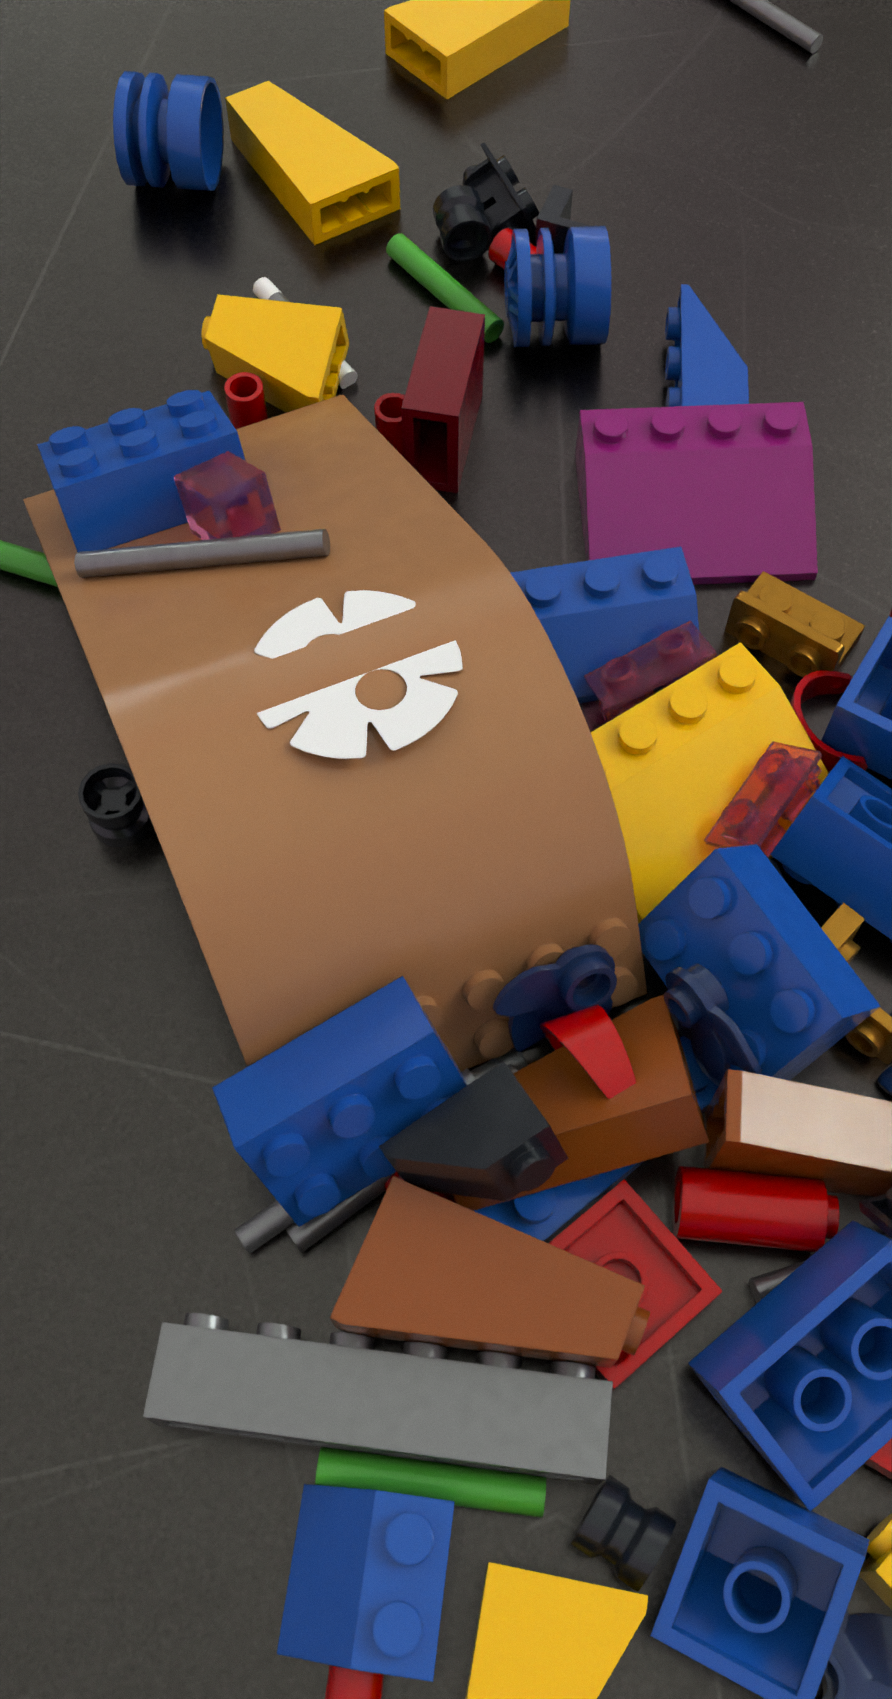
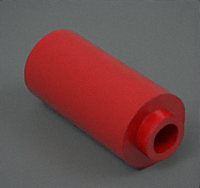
[673,1166,839,1252]

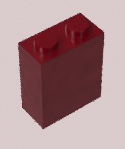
[401,306,485,493]

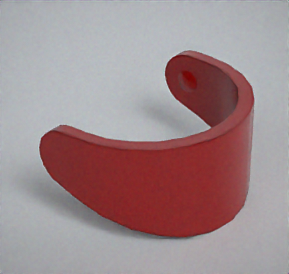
[790,670,867,773]
[540,1004,636,1099]

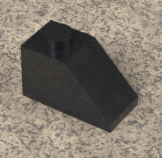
[379,1061,569,1201]

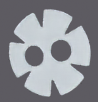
[254,590,463,759]

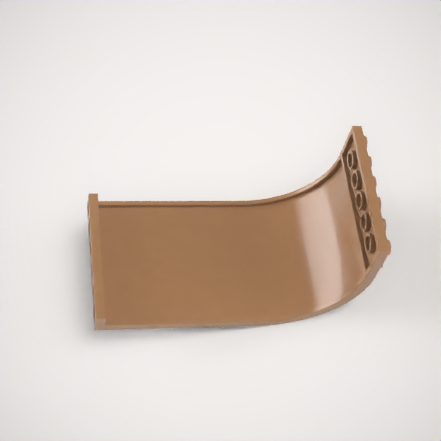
[23,394,647,1072]

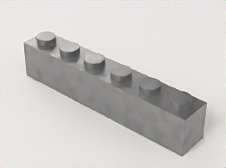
[143,1313,613,1485]

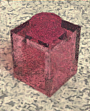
[173,451,281,540]

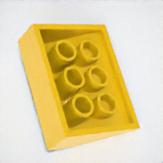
[591,642,829,924]

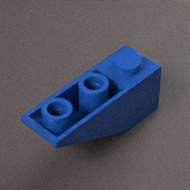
[665,284,749,407]

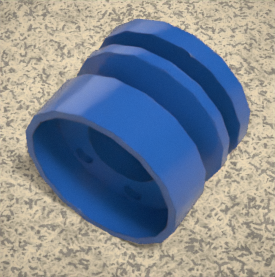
[113,71,224,191]
[504,226,611,348]

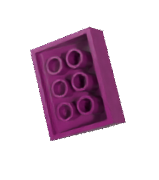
[575,402,818,585]

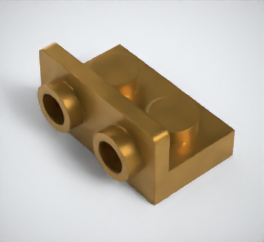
[724,571,865,677]

